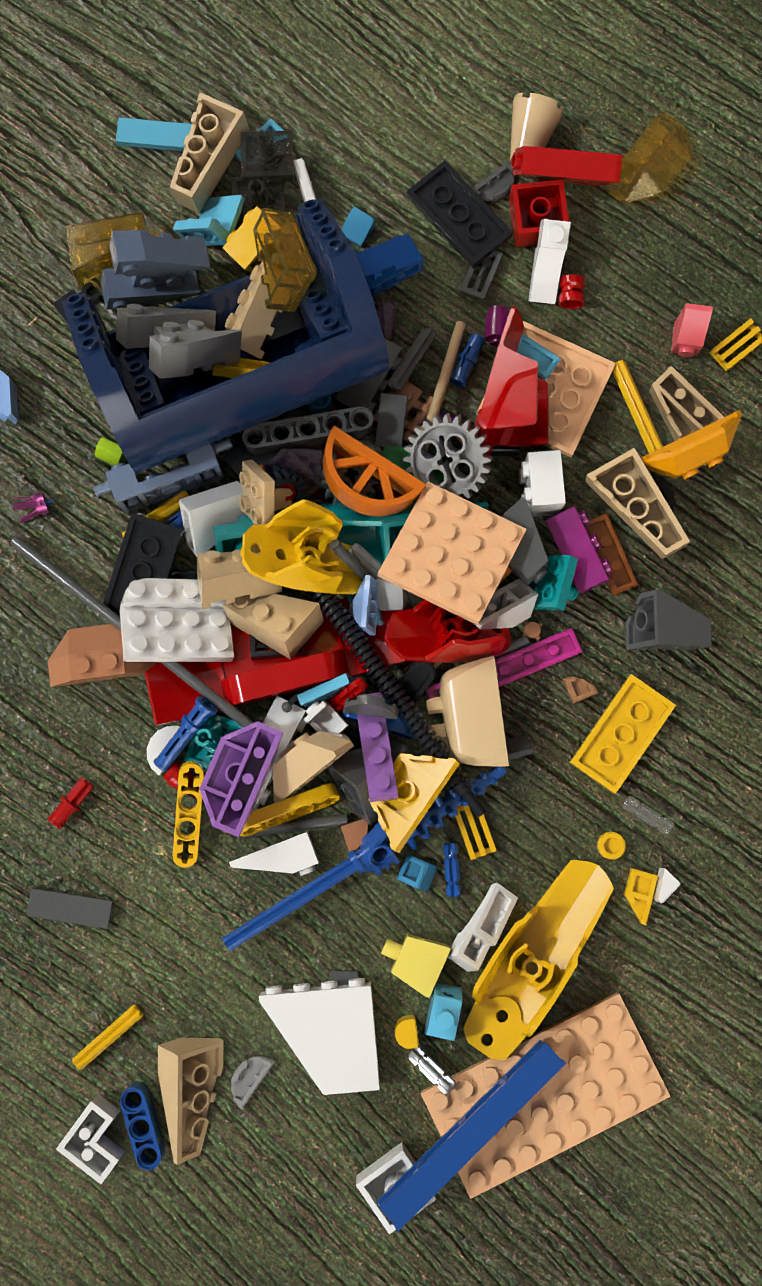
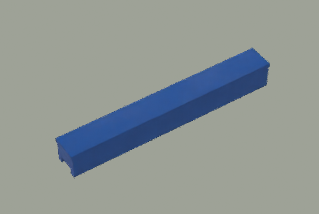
[377,1040,566,1231]

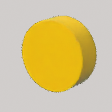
[597,832,626,859]

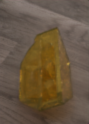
[604,112,693,205]

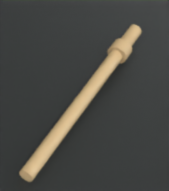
[421,321,466,452]

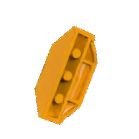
[641,410,742,480]

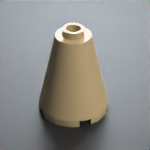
[510,93,564,163]

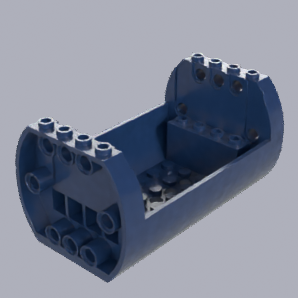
[61,198,389,474]

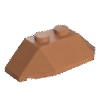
[48,624,157,687]

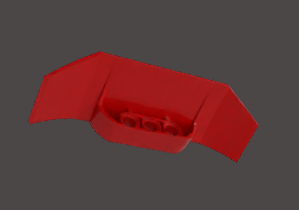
[144,597,406,726]

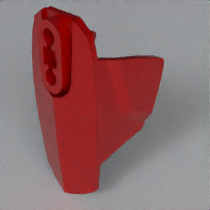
[385,599,512,663]

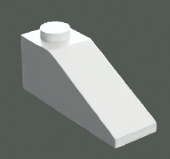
[475,579,538,629]
[229,832,320,876]

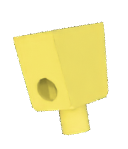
[381,934,451,998]

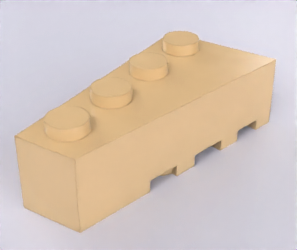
[170,92,250,214]
[585,448,690,559]

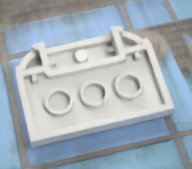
[120,578,234,662]

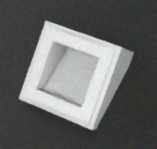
[653,868,680,903]

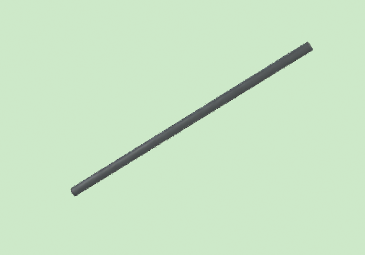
[11,536,254,727]

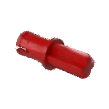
[47,778,93,829]

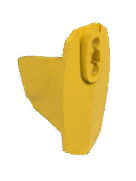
[240,500,362,594]

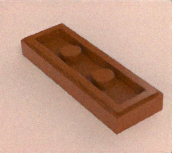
[587,513,638,596]

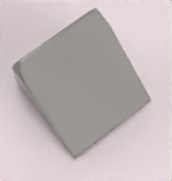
[376,577,409,611]

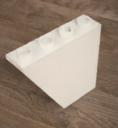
[259,978,380,1095]

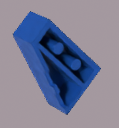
[356,234,424,297]

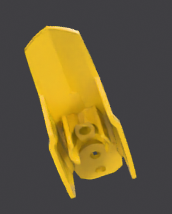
[463,860,614,1060]

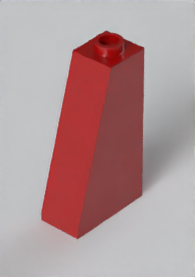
[511,146,623,186]

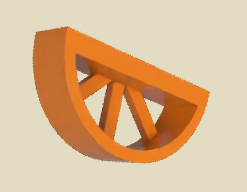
[323,426,426,517]

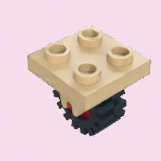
[239,460,308,524]

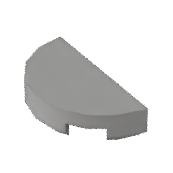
[231,1056,275,1109]

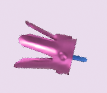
[12,493,54,523]

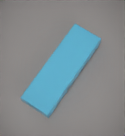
[116,117,192,152]

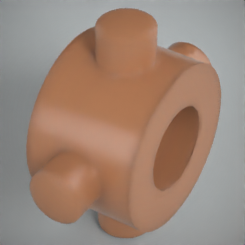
[522,620,543,641]

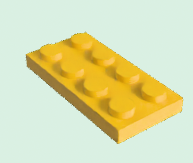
[569,674,676,794]

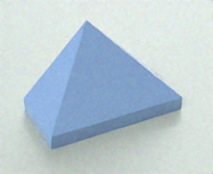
[348,575,378,635]

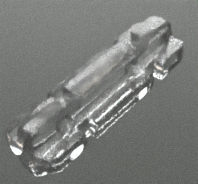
[623,796,674,835]

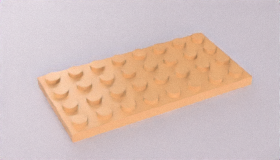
[420,992,670,1199]

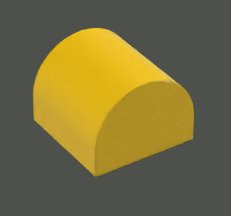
[395,1014,419,1049]

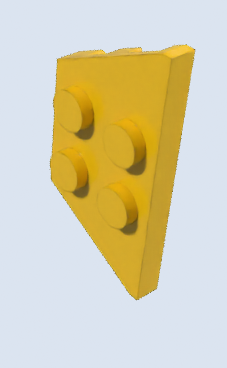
[369,753,460,853]

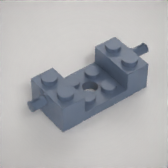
[93,437,233,514]

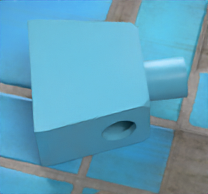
[424,982,463,1041]

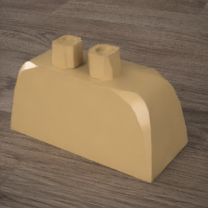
[426,656,509,767]

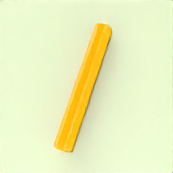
[612,360,663,453]

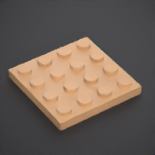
[477,321,616,457]
[378,482,526,625]

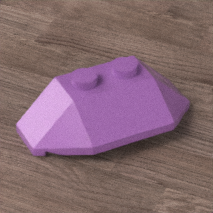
[199,721,284,837]

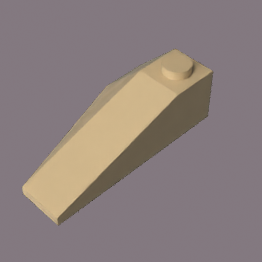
[158,1037,224,1165]

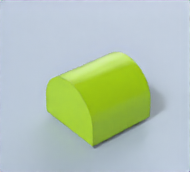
[95,437,127,466]

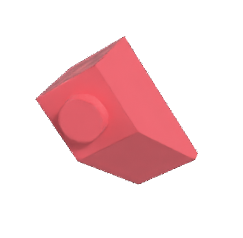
[671,303,713,358]

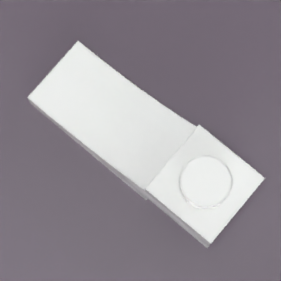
[528,219,571,304]
[447,883,518,972]

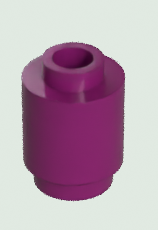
[485,305,509,347]

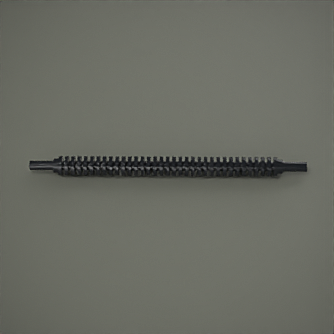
[308,592,487,818]

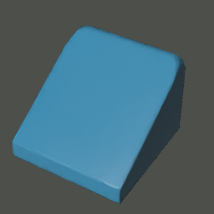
[341,207,375,247]
[397,854,437,892]

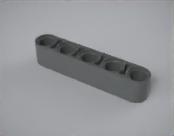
[243,407,373,455]

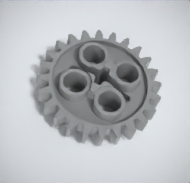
[403,413,493,499]

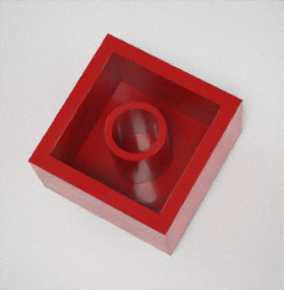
[508,179,569,247]

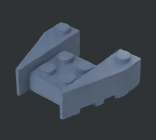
[100,230,210,311]

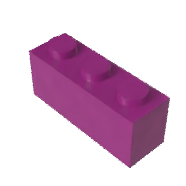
[545,506,613,594]

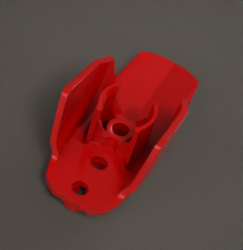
[474,305,549,456]

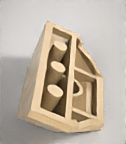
[273,731,354,803]

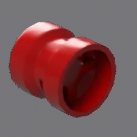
[559,274,585,309]

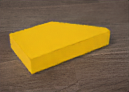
[624,868,659,925]

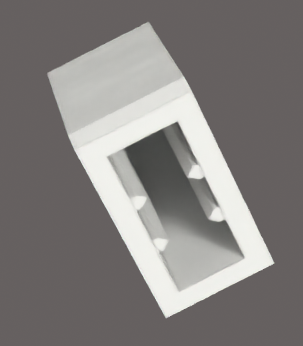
[179,481,246,556]

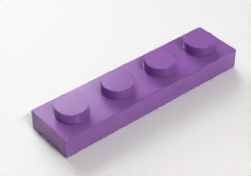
[356,692,398,802]

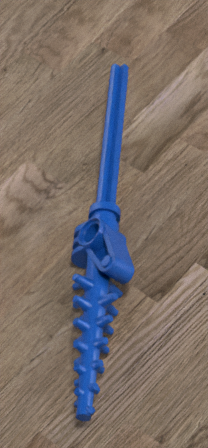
[222,766,507,951]

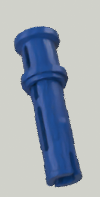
[153,696,218,772]

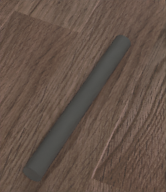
[239,813,348,839]

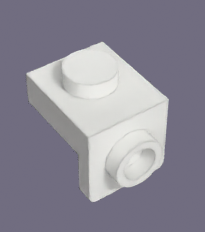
[304,701,349,734]

